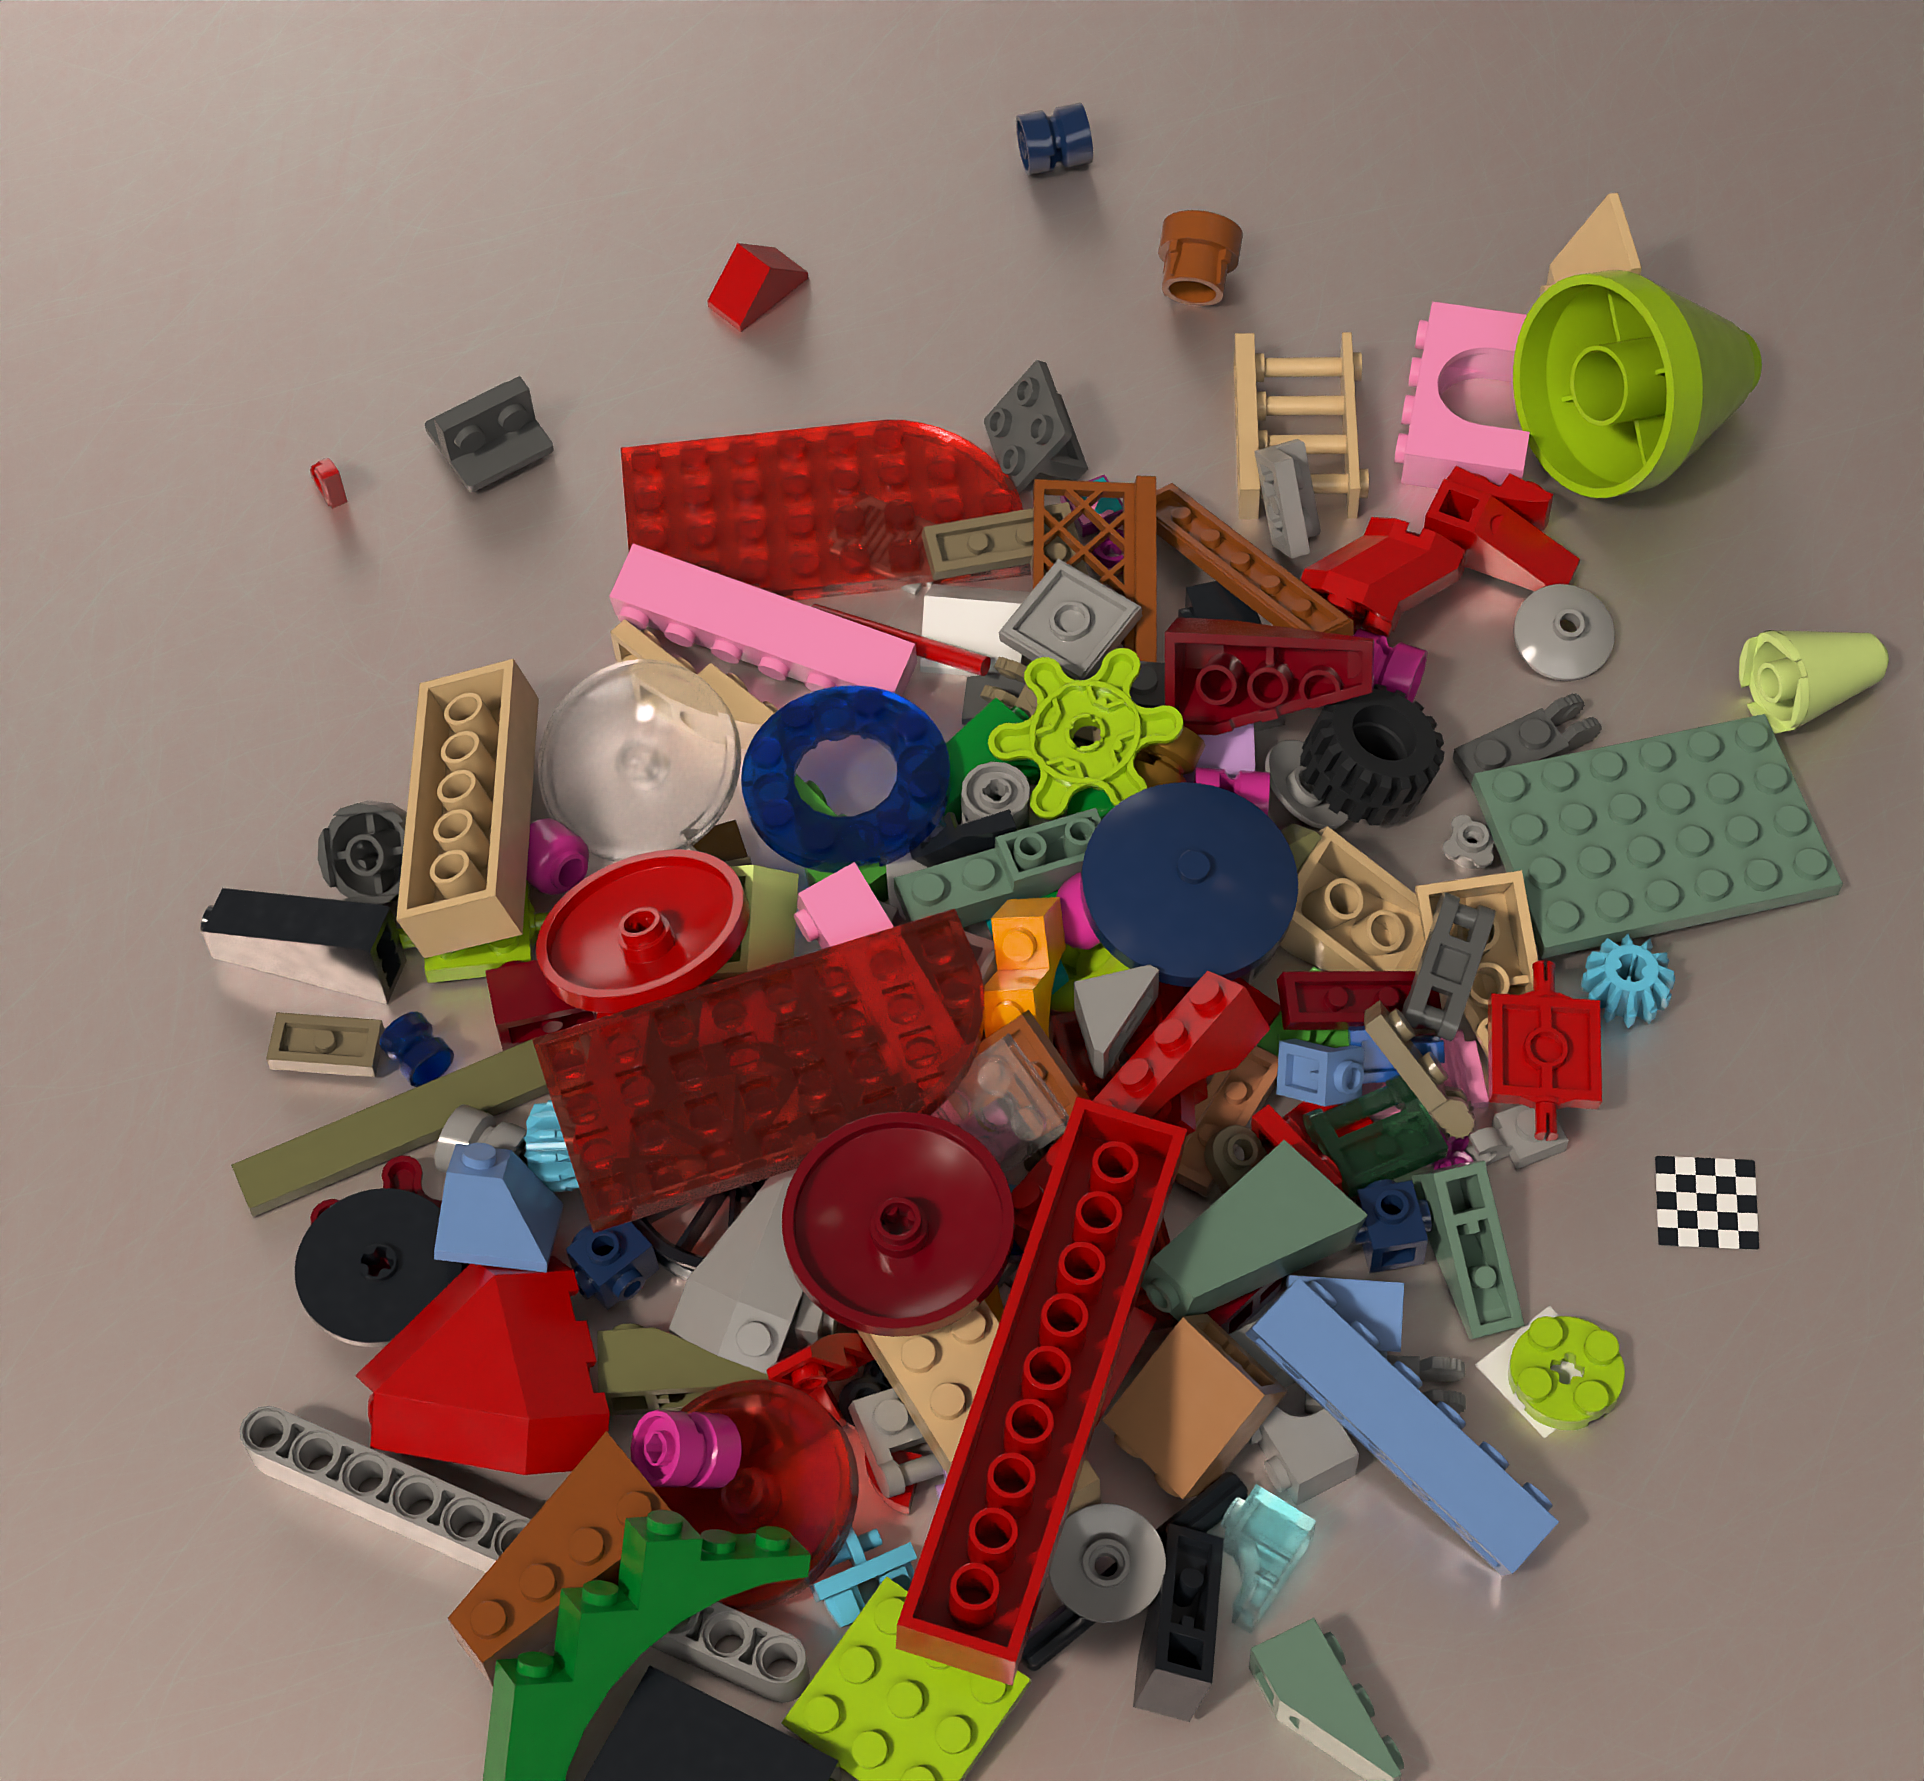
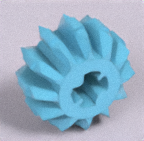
[1581,933,1675,1029]
[524,1100,594,1192]

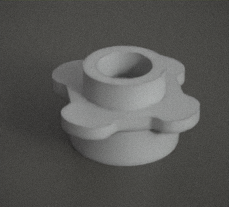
[1443,815,1495,869]

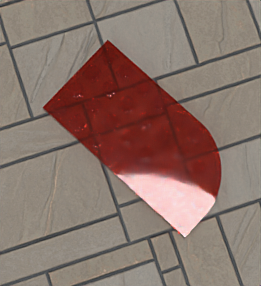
[620,419,1031,601]
[532,908,985,1233]

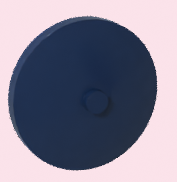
[1080,782,1298,987]

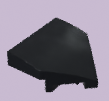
[909,809,1017,868]

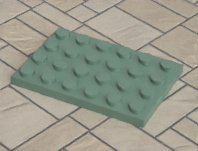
[1471,714,1843,958]

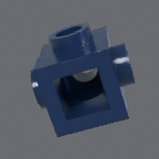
[1352,1179,1432,1274]
[565,1208,660,1310]

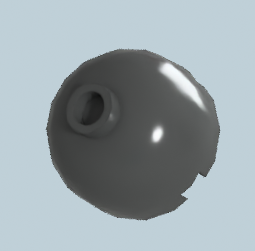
[317,801,407,904]

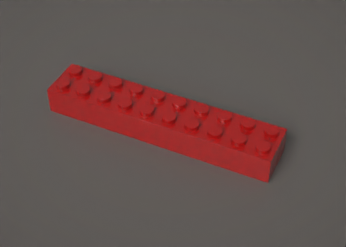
[896,1096,1187,1686]

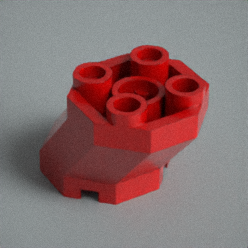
[1300,517,1467,638]

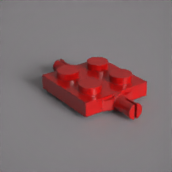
[1488,960,1602,1141]

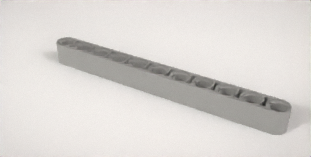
[240,1406,810,1703]

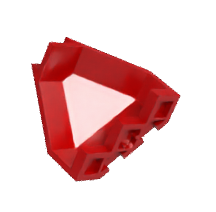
[355,1255,610,1475]

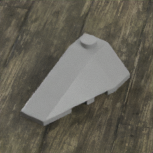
[668,1139,816,1375]

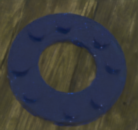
[741,685,951,873]

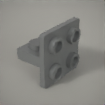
[984,360,1088,495]
[425,376,554,492]

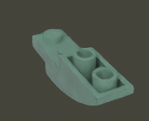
[894,808,1101,932]

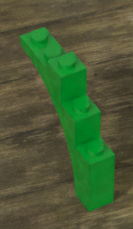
[483,1510,811,1781]

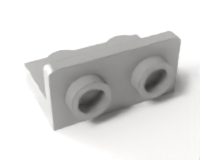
[1254,439,1321,559]

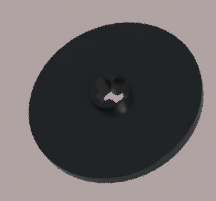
[295,1188,464,1347]

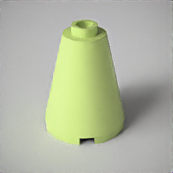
[1739,630,1889,733]

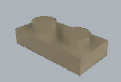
[266,1012,385,1077]

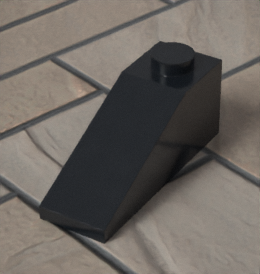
[1133,1523,1224,1722]

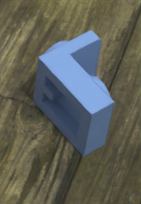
[1276,1039,1364,1107]

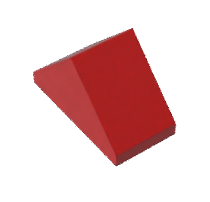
[707,243,808,332]

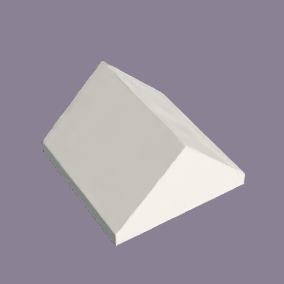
[920,584,1031,676]

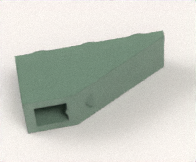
[1249,1618,1404,1781]

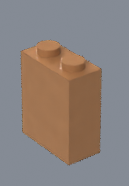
[1102,1313,1288,1499]

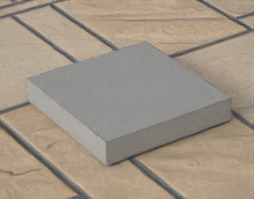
[998,559,1142,680]

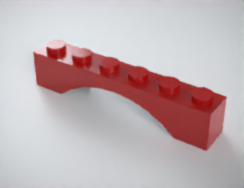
[1011,971,1271,1253]

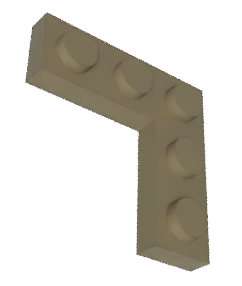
[921,502,1089,580]

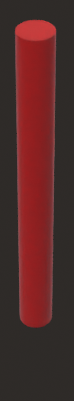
[811,603,991,676]

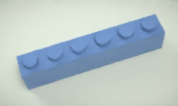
[1245,1278,1559,1576]

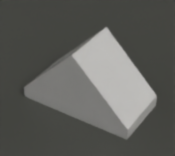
[1074,965,1159,1080]

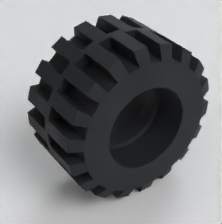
[1300,684,1445,826]

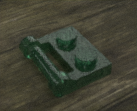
[1303,1074,1448,1198]

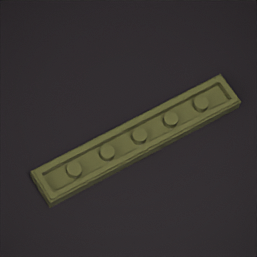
[231,1038,557,1217]

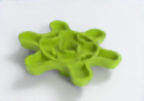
[988,648,1184,820]

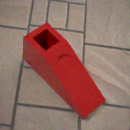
[1424,479,1580,591]

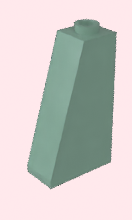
[1141,1140,1368,1322]

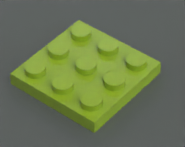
[781,1576,1032,1781]

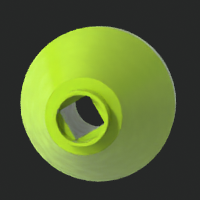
[1513,270,1762,498]

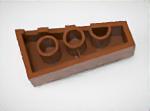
[448,1431,672,1686]

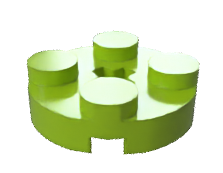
[1508,1316,1625,1430]

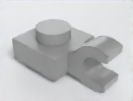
[1465,1104,1569,1169]

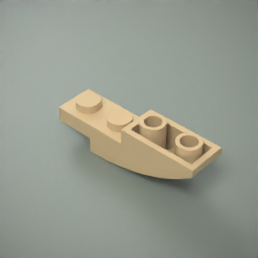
[610,619,787,754]

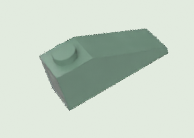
[1411,1161,1525,1339]

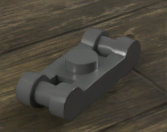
[1401,892,1496,1041]

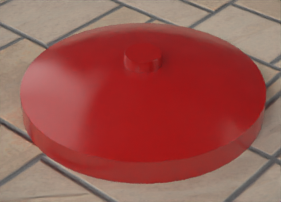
[536,849,750,1013]

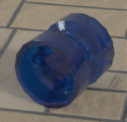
[379,1011,454,1087]

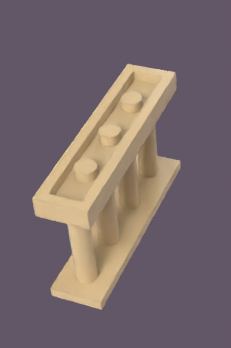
[1233,332,1369,519]

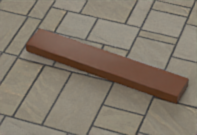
[1156,483,1354,636]

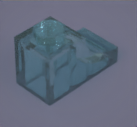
[1220,1484,1316,1634]

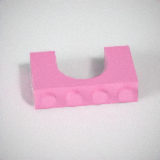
[1394,301,1530,489]

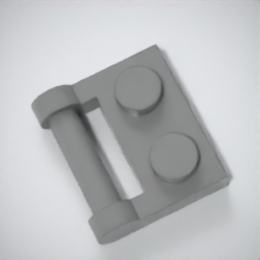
[848,1388,943,1499]

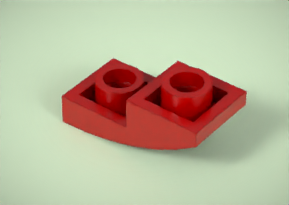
[1447,466,1554,531]
[766,1333,874,1391]

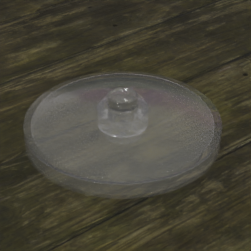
[538,659,741,862]

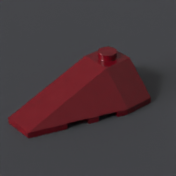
[1165,617,1374,736]

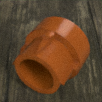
[1158,210,1243,306]

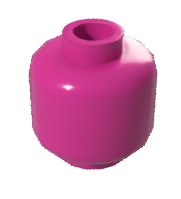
[526,818,589,896]

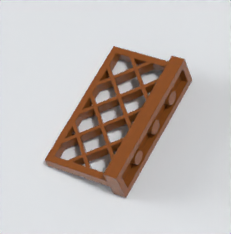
[1031,476,1157,662]

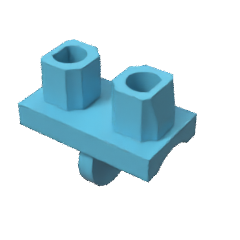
[809,1522,917,1628]

